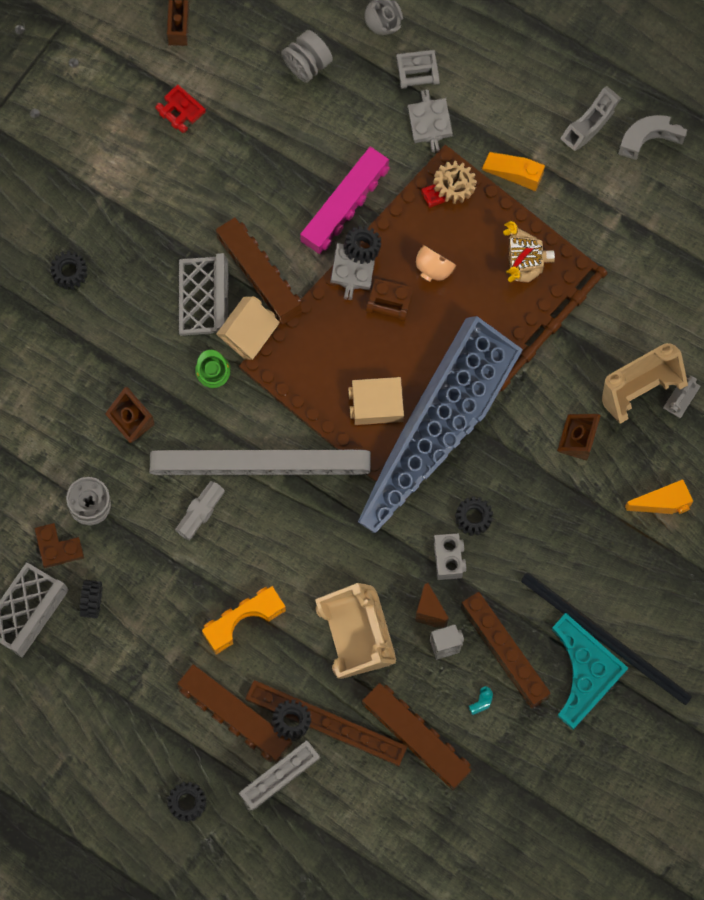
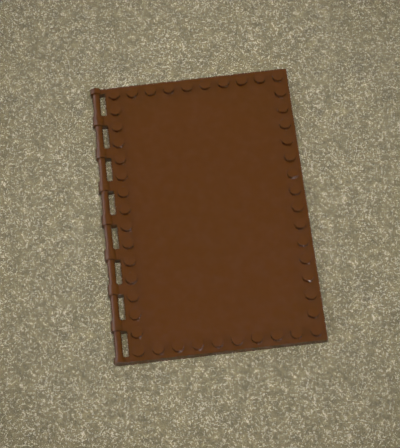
[239,144,608,500]

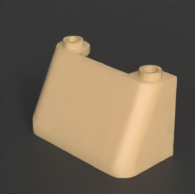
[602,343,688,424]
[315,583,396,679]

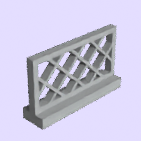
[179,253,228,336]
[0,562,69,658]
[239,741,320,811]

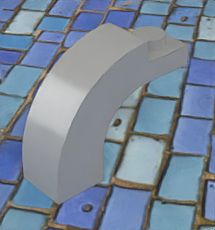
[560,86,621,151]
[618,115,687,160]

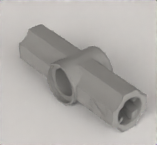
[175,481,225,541]

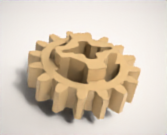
[433,161,477,203]

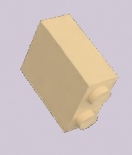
[216,296,280,360]
[348,377,404,425]

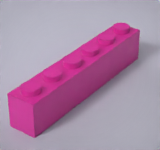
[300,147,390,254]

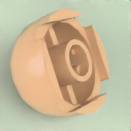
[416,245,456,282]

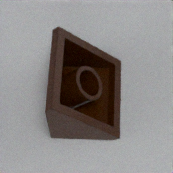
[105,387,155,443]
[557,414,601,461]
[415,583,449,629]

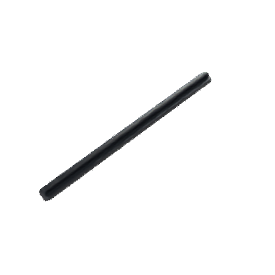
[521,573,692,705]

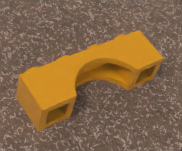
[202,586,286,654]

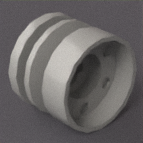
[281,30,333,82]
[66,477,111,526]

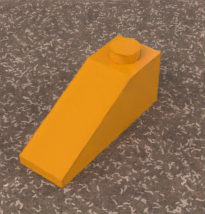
[482,152,545,191]
[625,480,693,514]

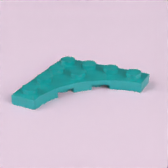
[551,613,628,730]

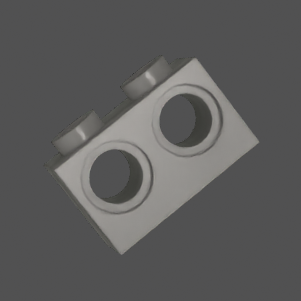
[434,533,466,580]
[430,625,464,660]

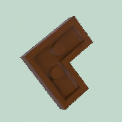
[34,523,84,568]

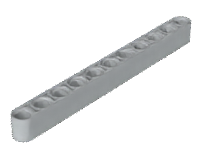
[149,450,371,475]

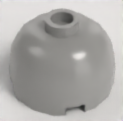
[365,0,403,35]

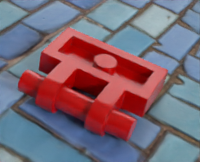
[155,85,206,133]

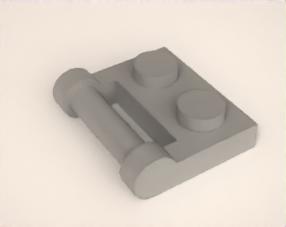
[396,50,439,89]

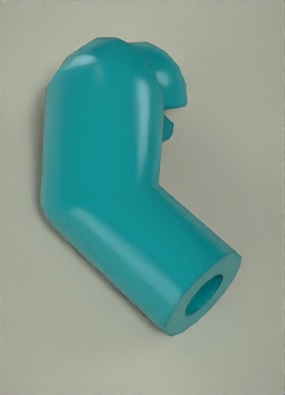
[468,686,493,715]

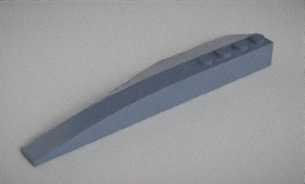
[358,316,523,533]

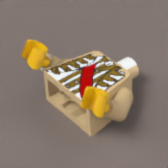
[503,221,555,283]

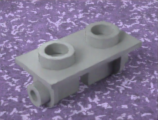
[663,376,701,418]

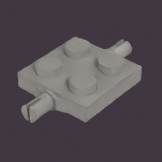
[408,90,453,153]
[330,241,375,300]

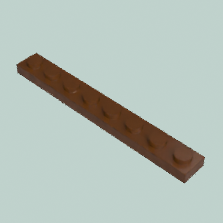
[245,680,408,767]

